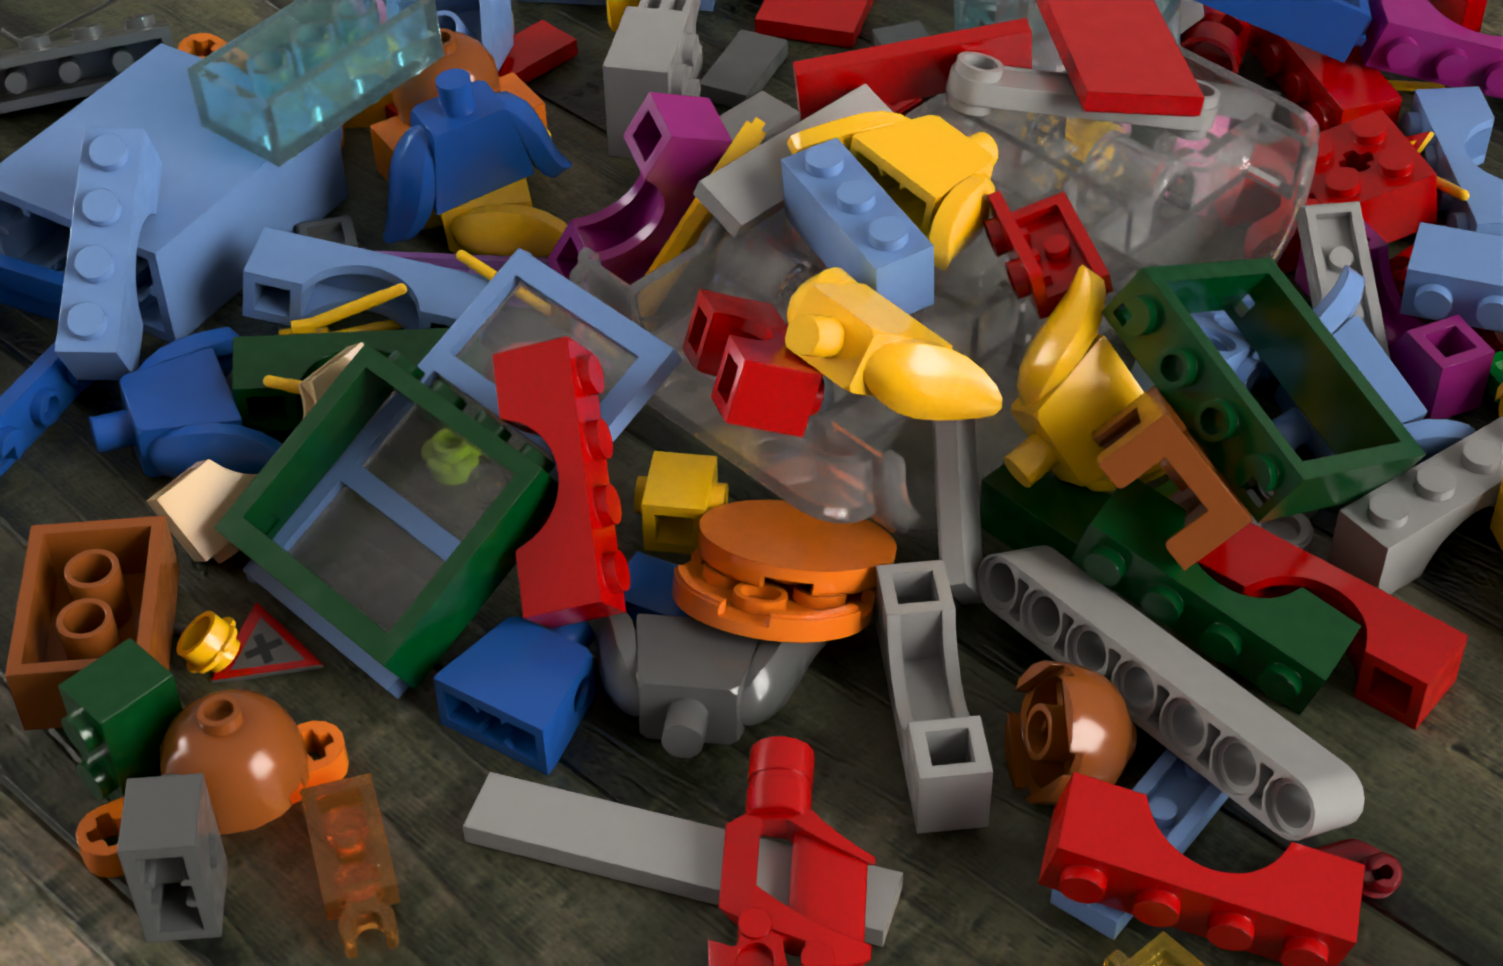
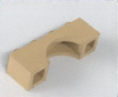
[146,342,395,564]

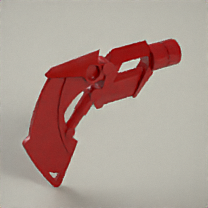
[708,736,876,966]

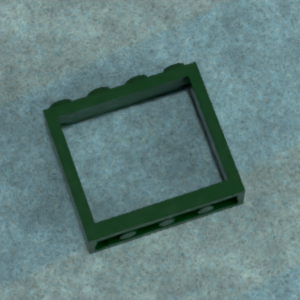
[1101,257,1426,523]
[214,343,558,690]

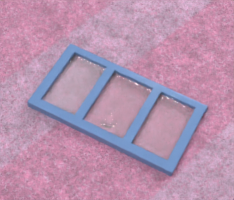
[242,248,682,699]

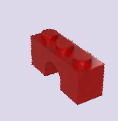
[682,289,825,438]

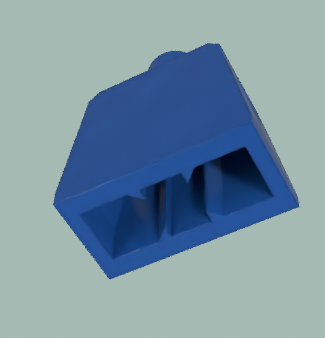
[433,616,596,776]

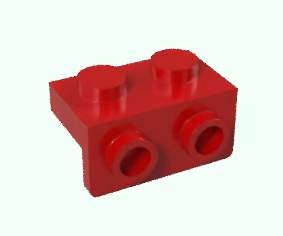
[983,190,1113,320]

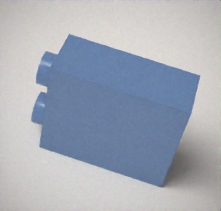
[0,43,349,343]

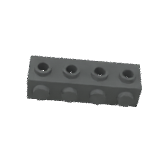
[0,13,175,114]

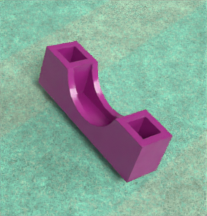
[1359,0,1503,99]
[547,92,732,305]
[1294,220,1495,419]

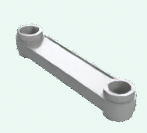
[945,51,1221,141]

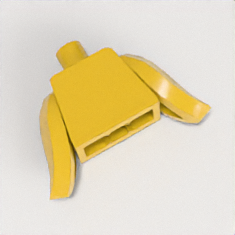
[787,111,998,271]
[423,127,568,258]
[1003,264,1166,492]
[785,267,1003,421]

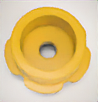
[176,611,240,674]

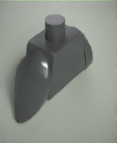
[586,612,829,758]

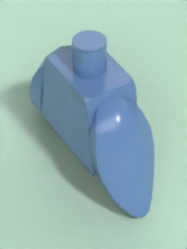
[1271,265,1475,466]

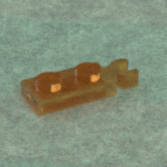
[300,773,401,959]

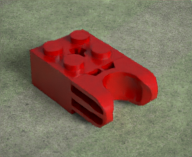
[1206,109,1437,274]

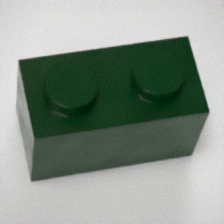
[58,638,183,801]

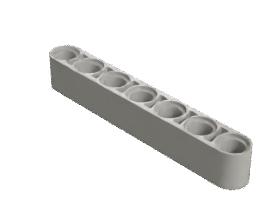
[977,545,1365,841]

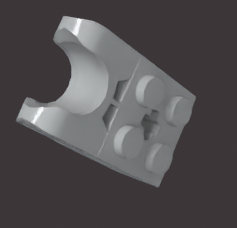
[602,0,703,159]

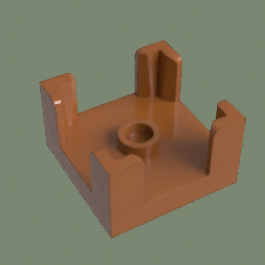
[1092,385,1253,571]

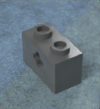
[117,773,228,943]

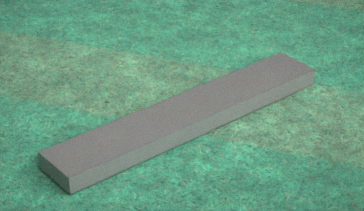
[463,772,903,947]

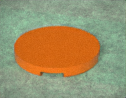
[697,500,897,596]
[672,549,875,643]

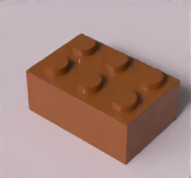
[5,515,180,731]

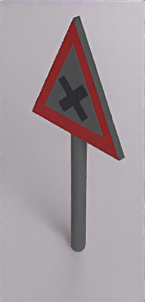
[173,601,325,683]

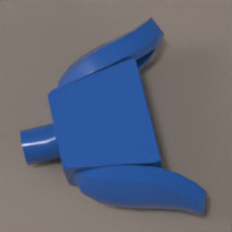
[383,68,572,244]
[89,327,282,479]

